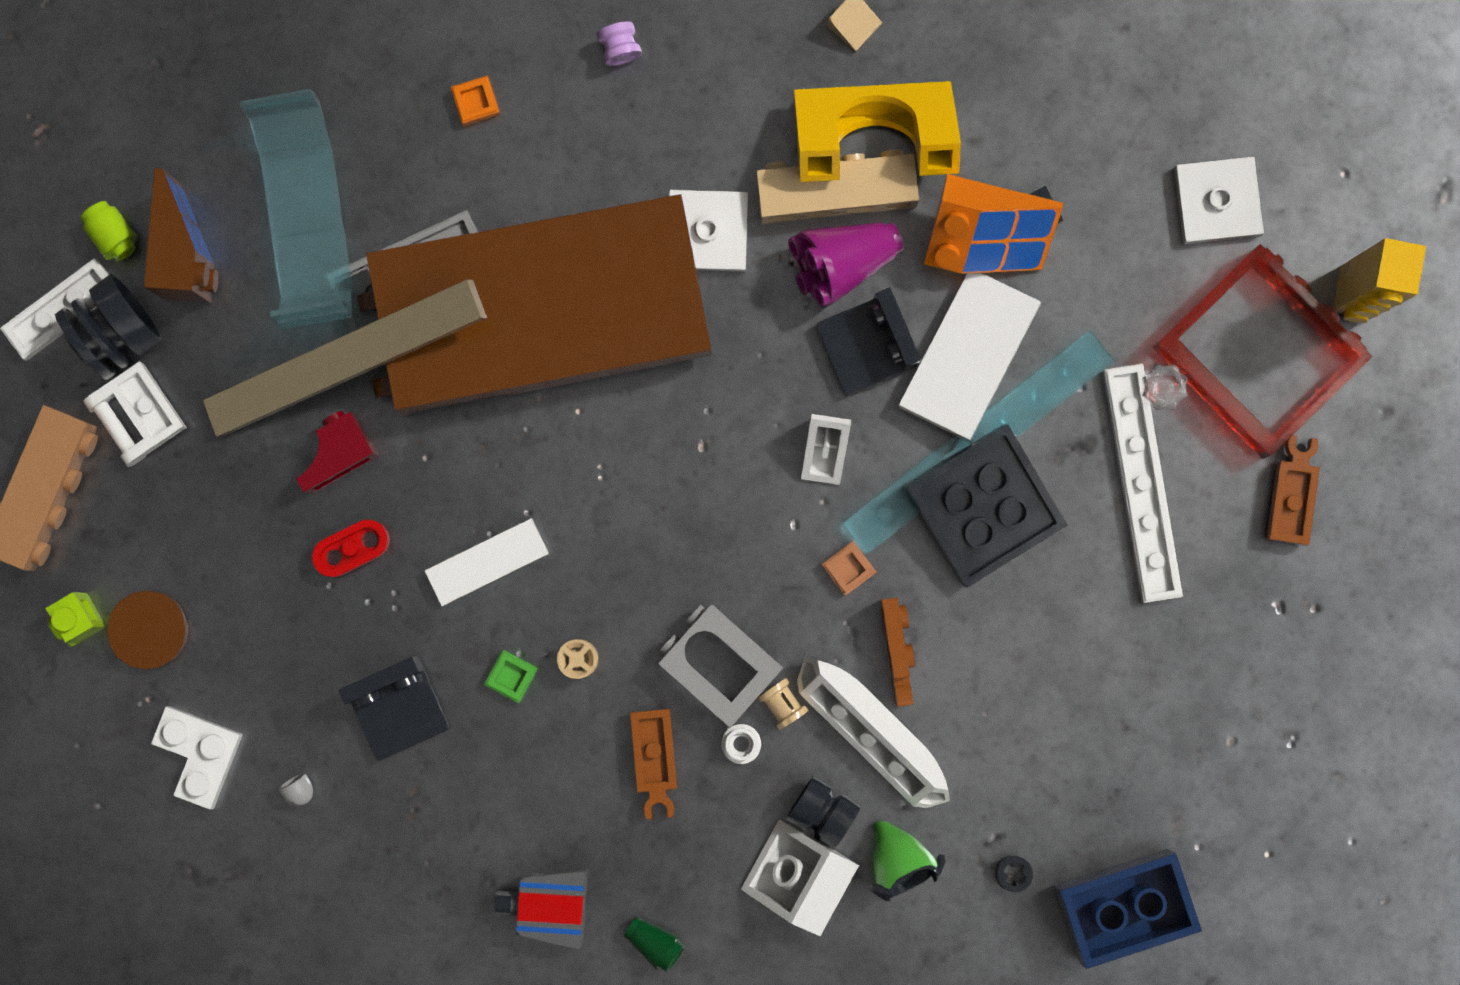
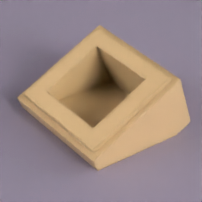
[827,0,882,52]

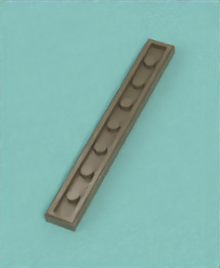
[203,280,487,437]

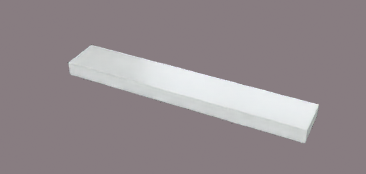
[1102,364,1183,603]

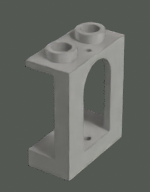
[658,604,783,728]

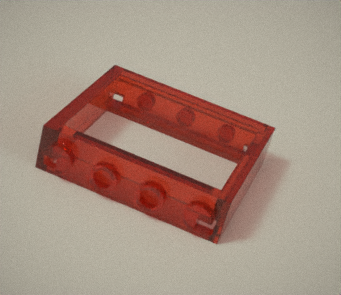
[1152,244,1373,459]

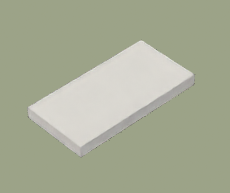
[899,273,1041,443]

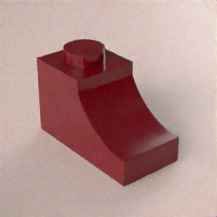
[296,411,379,495]

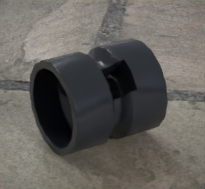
[786,776,861,850]

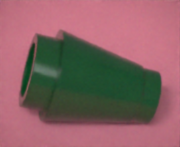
[624,917,685,973]

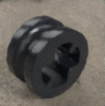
[995,856,1033,892]

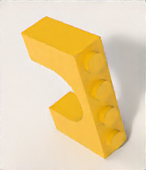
[794,81,961,182]

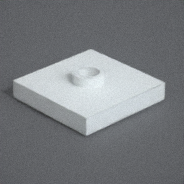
[1174,157,1264,244]
[670,190,748,272]

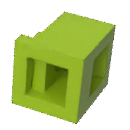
[45,592,106,647]

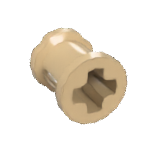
[757,678,809,731]

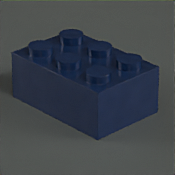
[1054,849,1202,969]

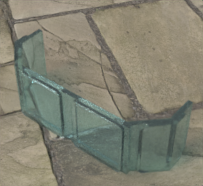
[239,89,353,330]

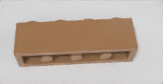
[0,405,98,571]

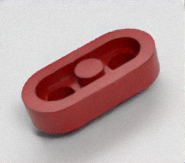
[312,520,390,577]

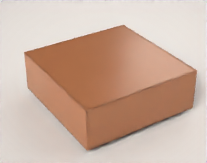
[821,541,877,596]

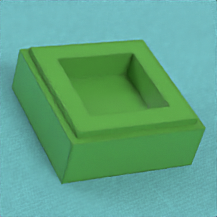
[484,650,539,703]

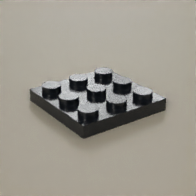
[904,424,1068,588]

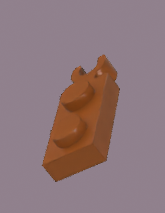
[1266,435,1320,546]
[879,597,915,707]
[630,708,677,820]

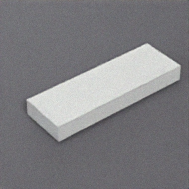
[0,258,109,361]
[425,518,549,606]

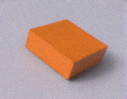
[450,75,500,127]

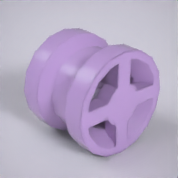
[596,22,642,66]

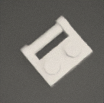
[83,361,187,467]

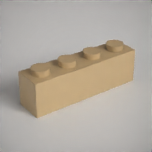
[756,149,919,224]

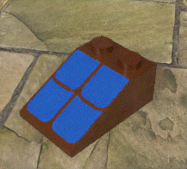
[144,168,219,303]

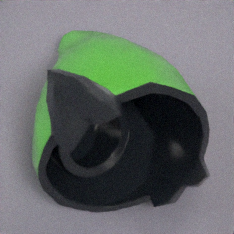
[867,820,946,901]

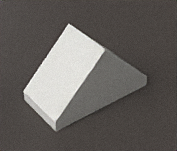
[801,414,851,485]

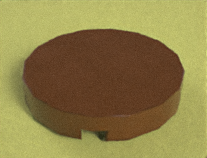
[107,590,189,670]

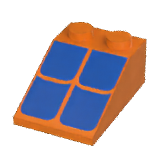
[924,174,1063,274]

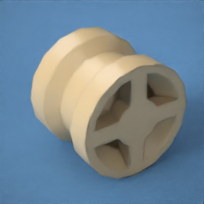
[557,639,598,679]

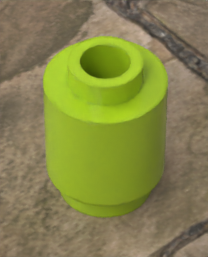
[80,201,138,261]

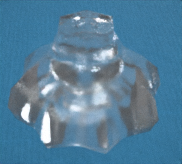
[1142,363,1188,410]

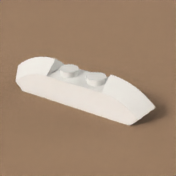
[797,657,950,808]

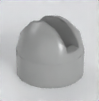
[277,772,313,806]

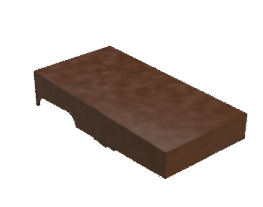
[357,194,712,417]

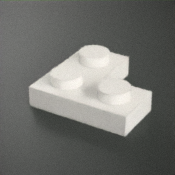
[151,706,243,810]

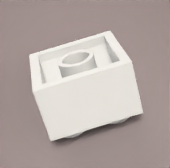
[741,819,859,936]

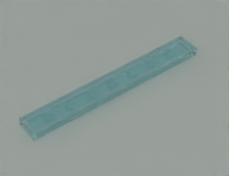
[843,330,1115,554]

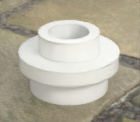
[721,724,761,764]

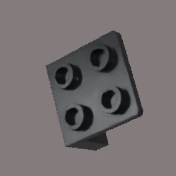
[816,287,922,395]
[338,656,449,761]

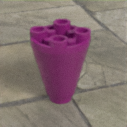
[788,222,903,307]

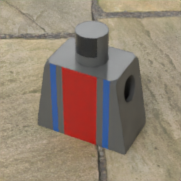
[494,868,588,949]

